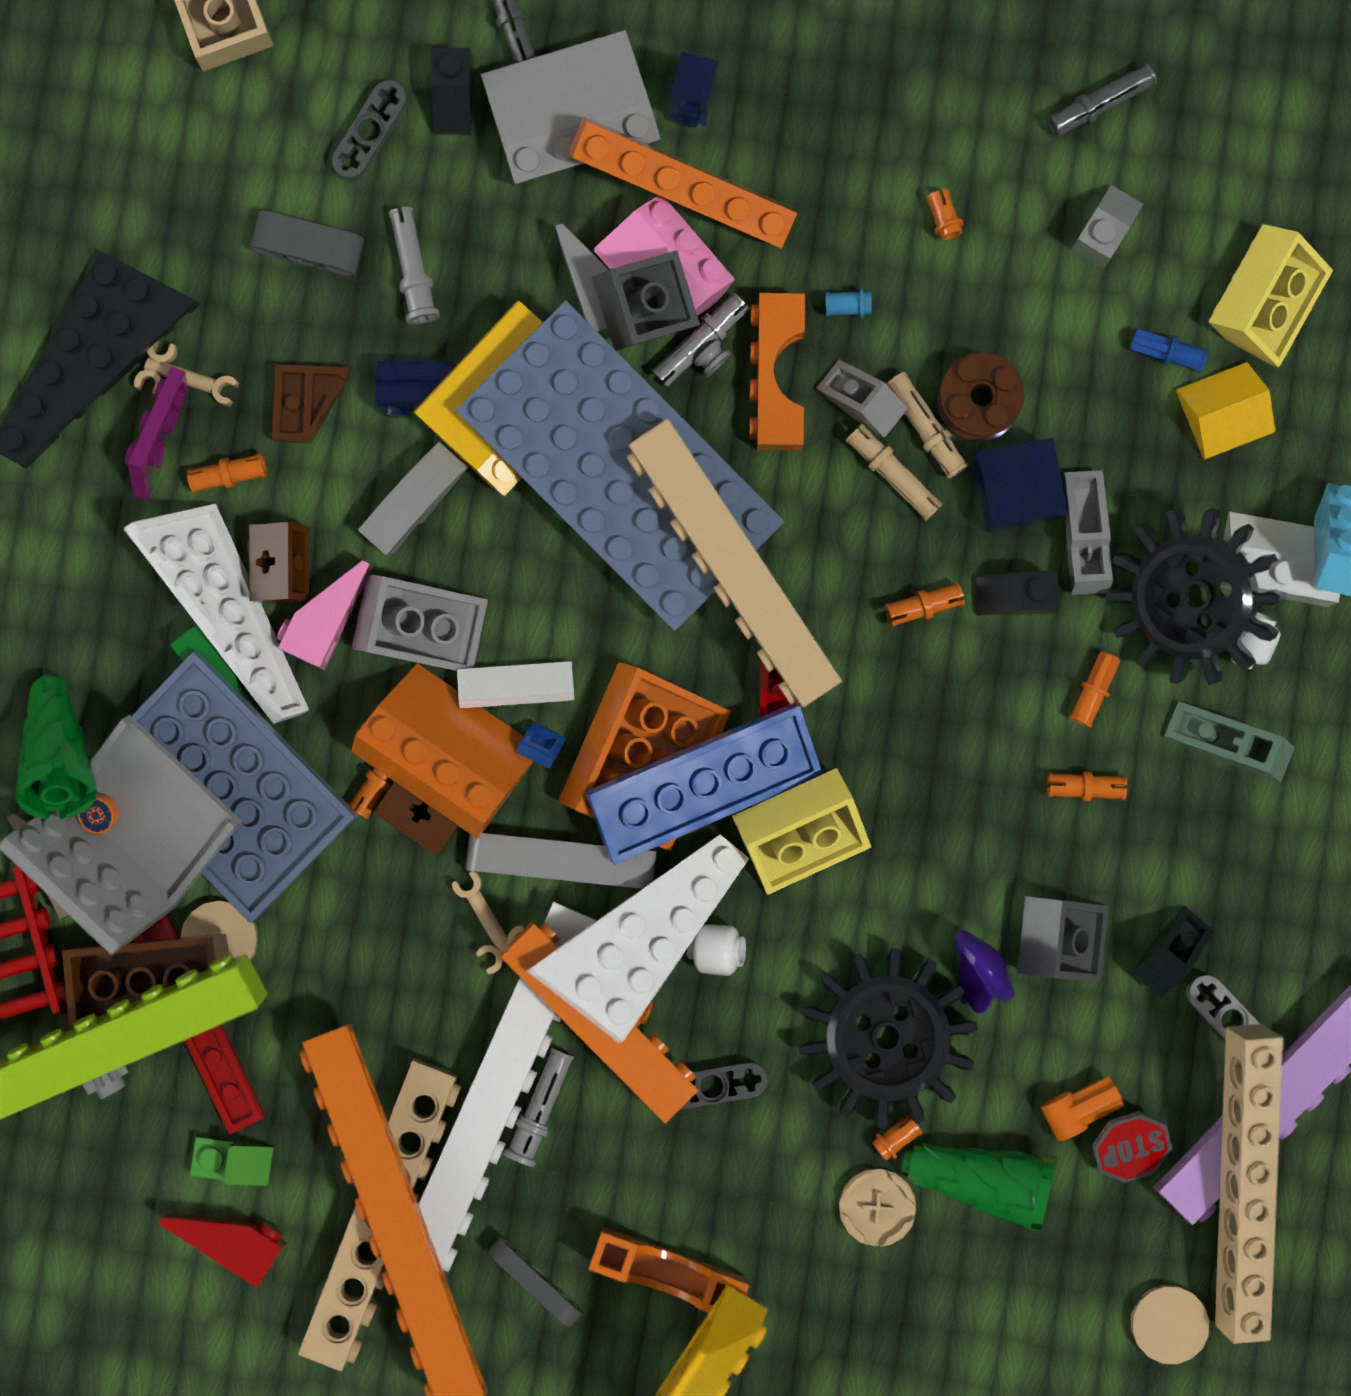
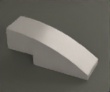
[358,441,469,556]
[1064,470,1113,595]

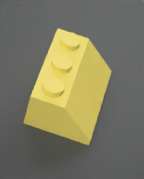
[1208,224,1333,368]
[732,768,871,895]

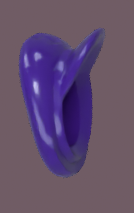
[954,930,1015,1014]

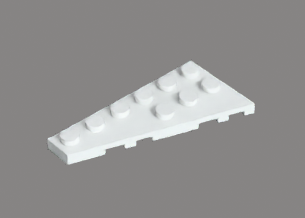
[123,504,309,724]
[527,835,749,1043]

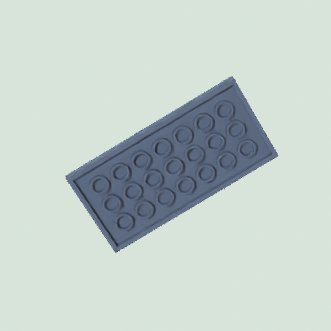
[456,301,785,631]

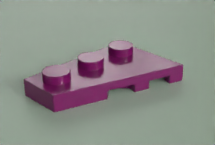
[125,367,188,501]

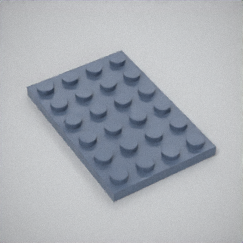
[91,651,359,924]

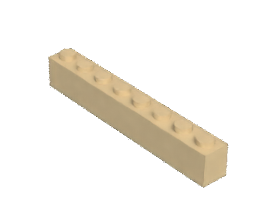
[626,419,842,707]

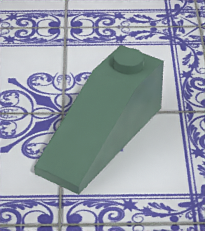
[1164,701,1295,783]

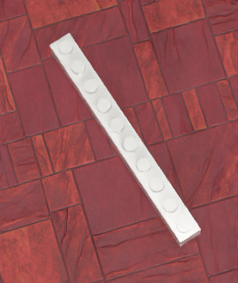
[419,902,597,1272]

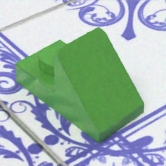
[190,1136,274,1186]

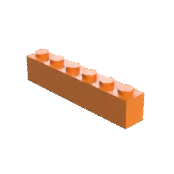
[568,116,798,249]
[499,921,699,1124]

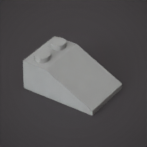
[351,574,488,671]

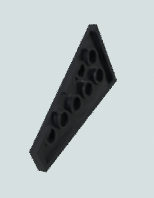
[0,251,200,468]

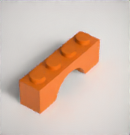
[749,293,805,451]
[588,1226,750,1313]

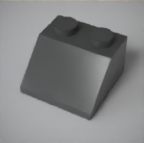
[592,250,700,351]
[1017,896,1109,983]

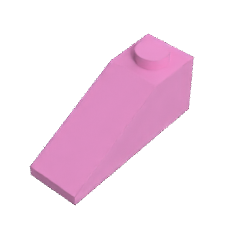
[277,560,373,670]

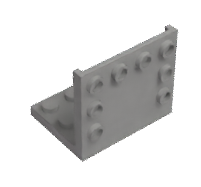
[0,715,242,955]

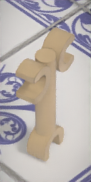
[134,341,239,406]
[452,871,524,974]

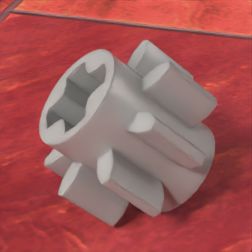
[82,1066,128,1100]

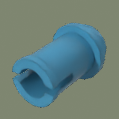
[826,288,872,318]

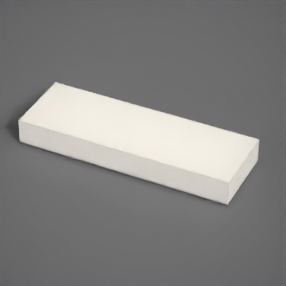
[457,661,574,708]

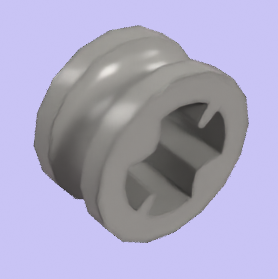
[694,340,731,377]

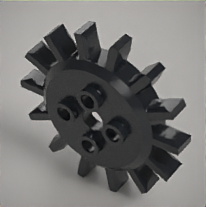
[1106,508,1286,685]
[799,948,978,1128]

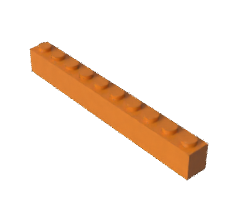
[300,1023,488,1396]

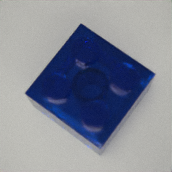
[973,438,1068,532]

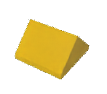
[1176,362,1276,460]

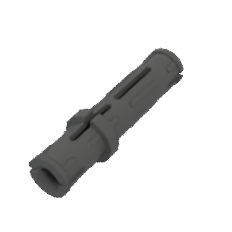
[493,0,536,64]
[1047,63,1157,138]

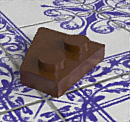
[272,364,350,444]

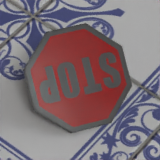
[1092,1111,1172,1183]

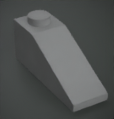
[555,224,609,337]

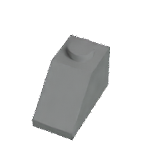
[1071,185,1143,269]
[816,359,908,438]

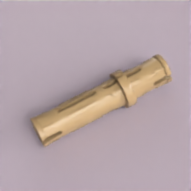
[887,372,969,479]
[845,423,943,521]

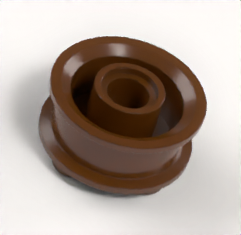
[937,353,1024,442]

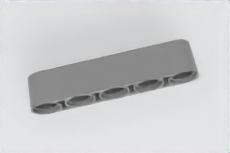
[466,833,657,889]

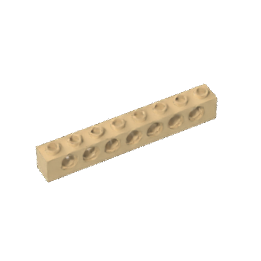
[1215,1024,1283,1344]
[298,1058,462,1372]

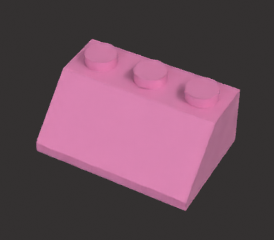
[594,195,735,337]

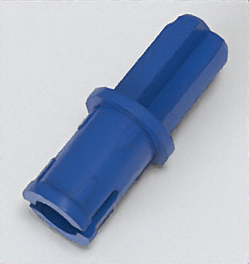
[1131,329,1209,373]

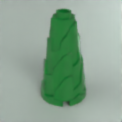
[16,674,97,820]
[901,1142,1057,1234]

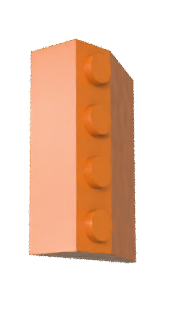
[558,662,731,851]
[351,663,534,839]

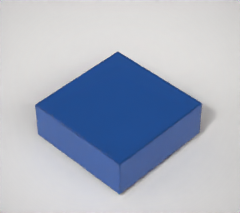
[516,722,566,769]

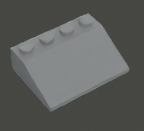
[481,30,661,185]

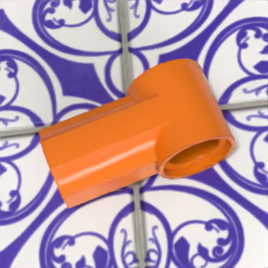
[1040,1076,1124,1142]

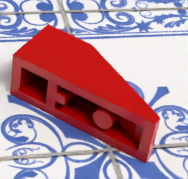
[159,1213,287,1288]

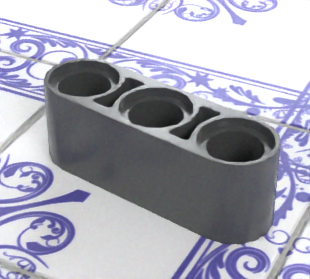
[249,210,365,277]

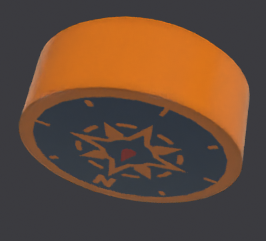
[78,793,119,834]

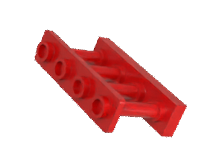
[0,865,68,1019]

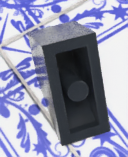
[431,47,474,135]
[975,571,1059,616]
[1133,906,1214,997]

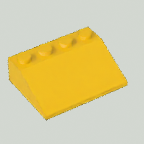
[414,301,543,496]
[655,1285,768,1396]

